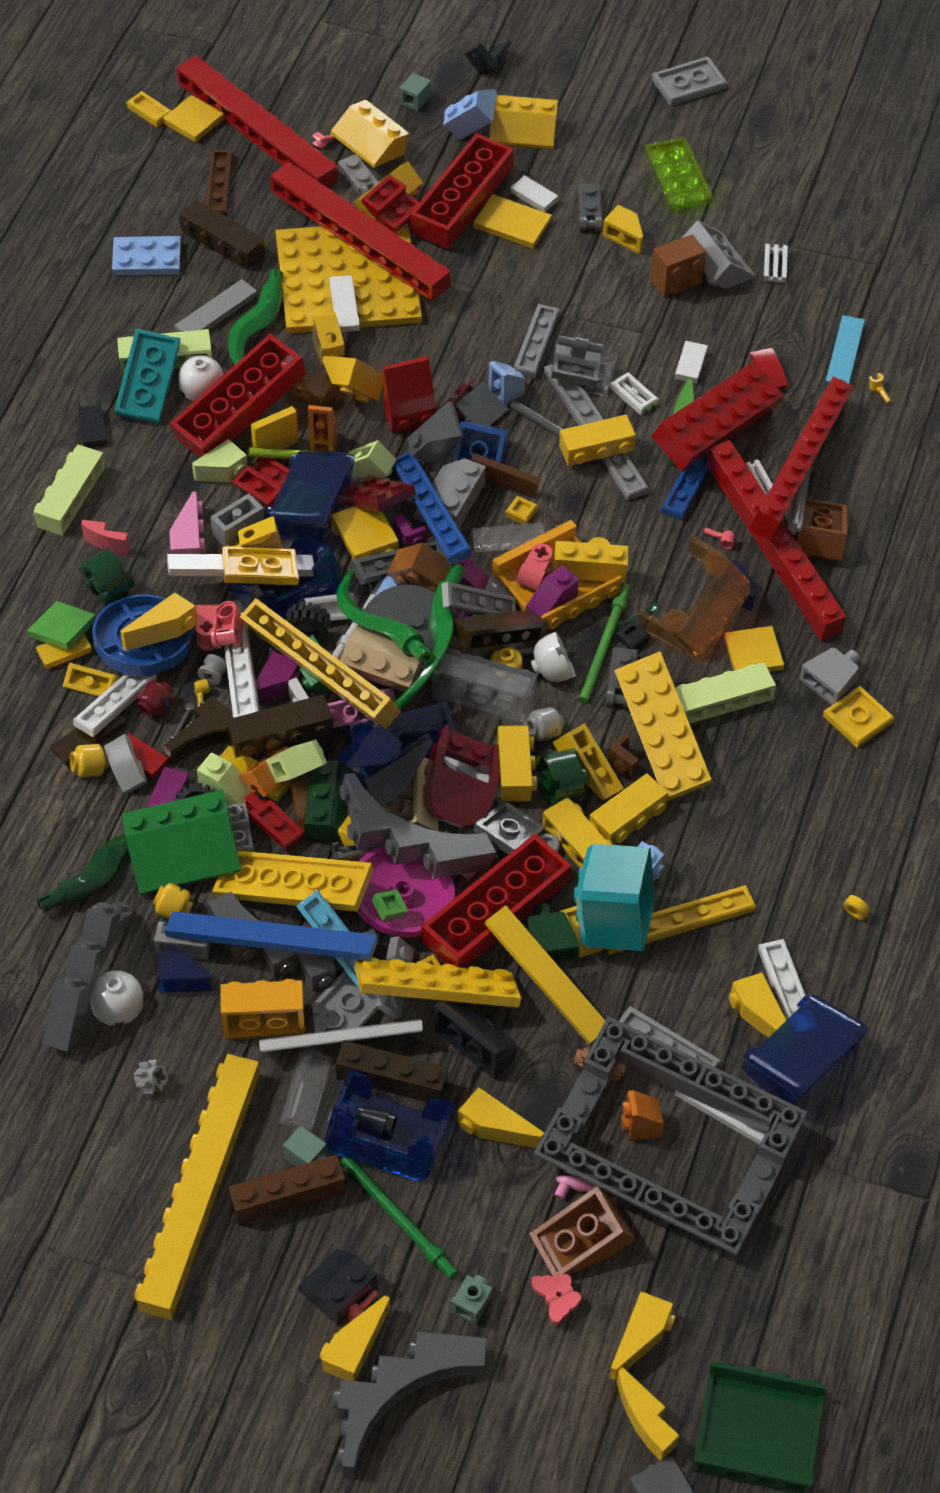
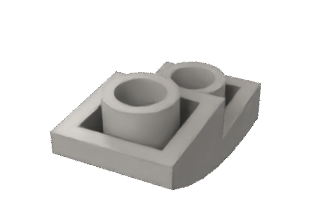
[104,734,147,794]
[229,803,254,852]

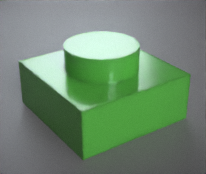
[372,890,408,921]

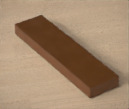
[205,150,233,217]

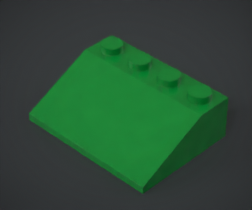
[122,790,242,896]

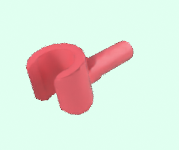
[312,132,336,149]
[704,528,735,550]
[348,1290,378,1322]

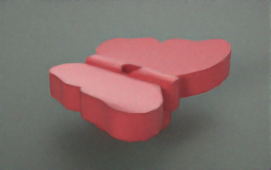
[531,1274,581,1325]

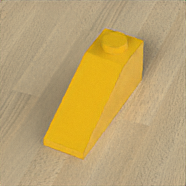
[120,593,197,651]
[553,723,624,801]
[729,973,795,1053]
[458,1087,544,1148]
[610,1292,676,1380]
[320,1296,390,1381]

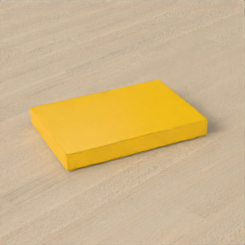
[473,194,552,249]
[222,546,299,585]

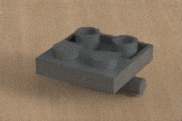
[551,335,604,387]

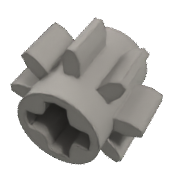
[134,1060,168,1094]

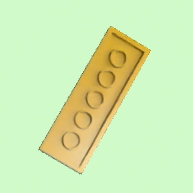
[614,651,713,802]
[212,851,374,912]
[354,957,521,1007]

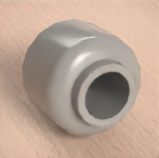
[525,707,564,742]

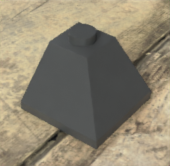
[407,401,463,465]

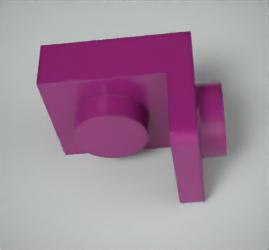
[393,513,427,548]

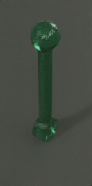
[617,601,659,629]

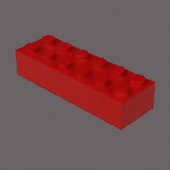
[410,133,514,249]
[170,334,307,458]
[651,361,784,471]
[421,834,572,968]

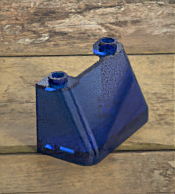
[264,451,355,550]
[227,534,343,620]
[741,994,869,1106]
[325,1069,454,1181]

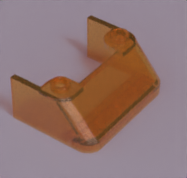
[637,535,750,659]

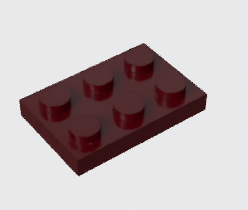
[335,475,416,512]

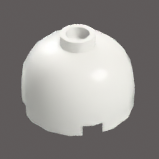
[179,356,224,401]
[531,632,576,682]
[90,970,144,1025]

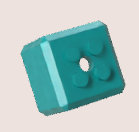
[574,844,655,951]

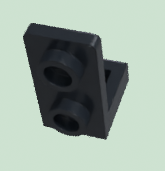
[464,40,512,74]

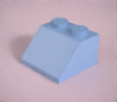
[443,89,497,140]

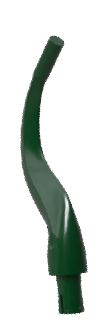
[36,834,129,913]

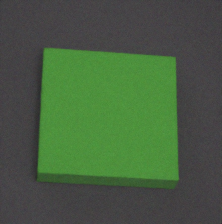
[27,601,96,650]

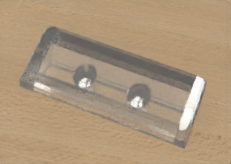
[471,522,545,553]
[279,1047,332,1131]

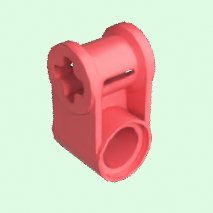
[516,543,553,590]
[211,601,245,649]
[196,605,219,651]

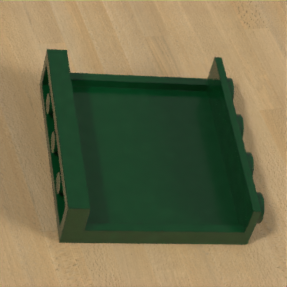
[692,1361,827,1493]

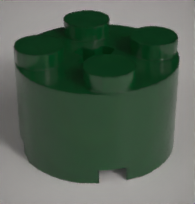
[78,548,134,607]
[535,748,589,805]

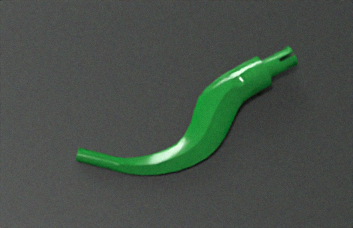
[228,269,284,365]
[394,564,465,710]
[337,570,433,664]

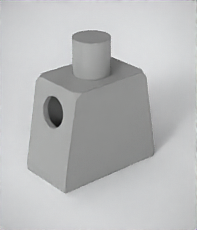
[800,648,860,705]

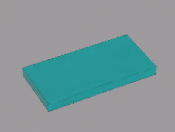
[114,329,181,424]

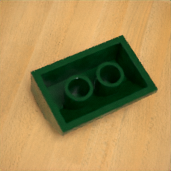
[304,760,364,843]

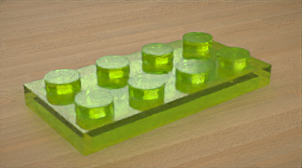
[644,137,713,211]

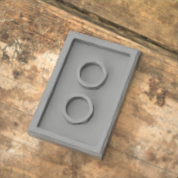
[652,57,727,106]

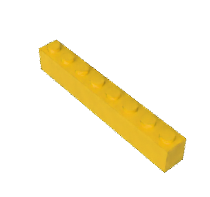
[240,598,401,730]

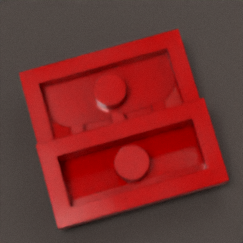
[361,174,419,233]
[232,458,300,507]

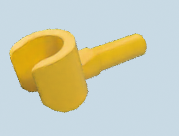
[869,373,891,404]
[194,679,210,704]

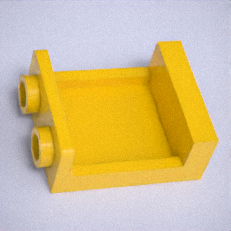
[332,507,399,562]

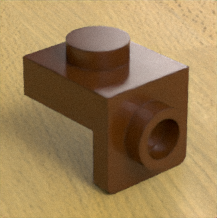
[608,734,639,780]

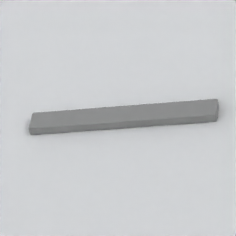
[544,364,649,501]

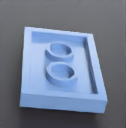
[112,236,181,276]

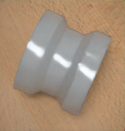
[197,654,227,686]

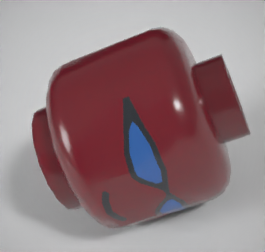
[137,681,175,718]

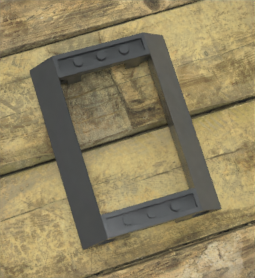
[534,1016,807,1256]

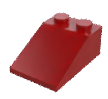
[383,356,436,434]

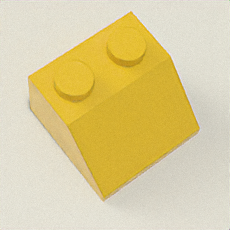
[322,356,383,403]

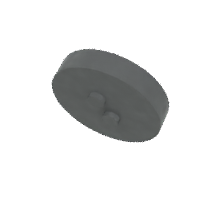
[364,585,456,680]

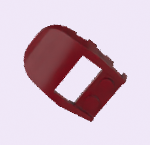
[423,725,500,829]

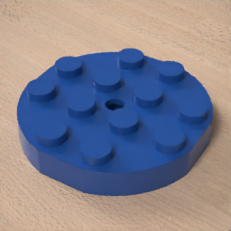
[93,594,192,677]

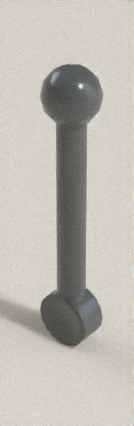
[171,703,195,737]

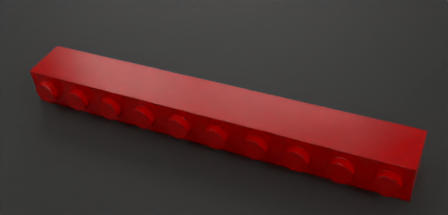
[176,56,338,188]
[270,162,450,301]
[749,376,853,541]
[706,440,846,641]

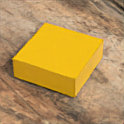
[505,496,538,526]

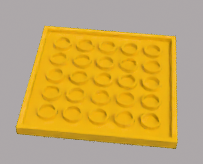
[276,223,422,334]

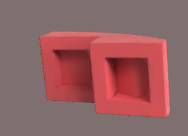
[81,520,129,555]

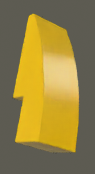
[617,1367,679,1461]

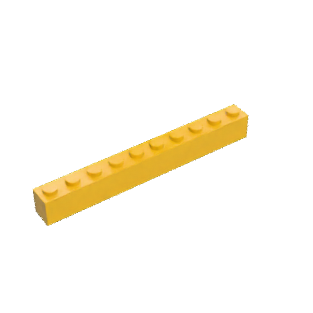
[134,1054,260,1320]

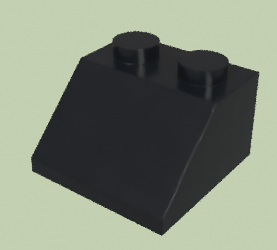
[297,1249,378,1326]

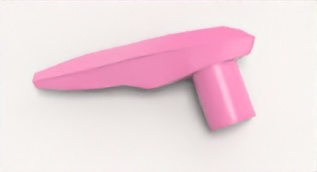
[554,1176,608,1200]

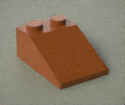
[795,498,847,561]
[529,1186,636,1276]

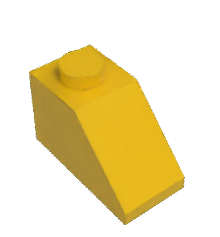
[603,205,643,254]

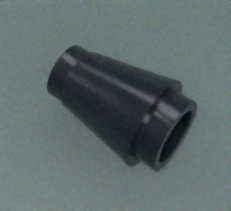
[354,1106,397,1137]

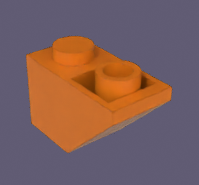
[621,1090,664,1141]

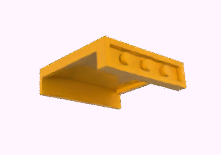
[491,520,622,630]

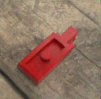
[244,792,305,851]

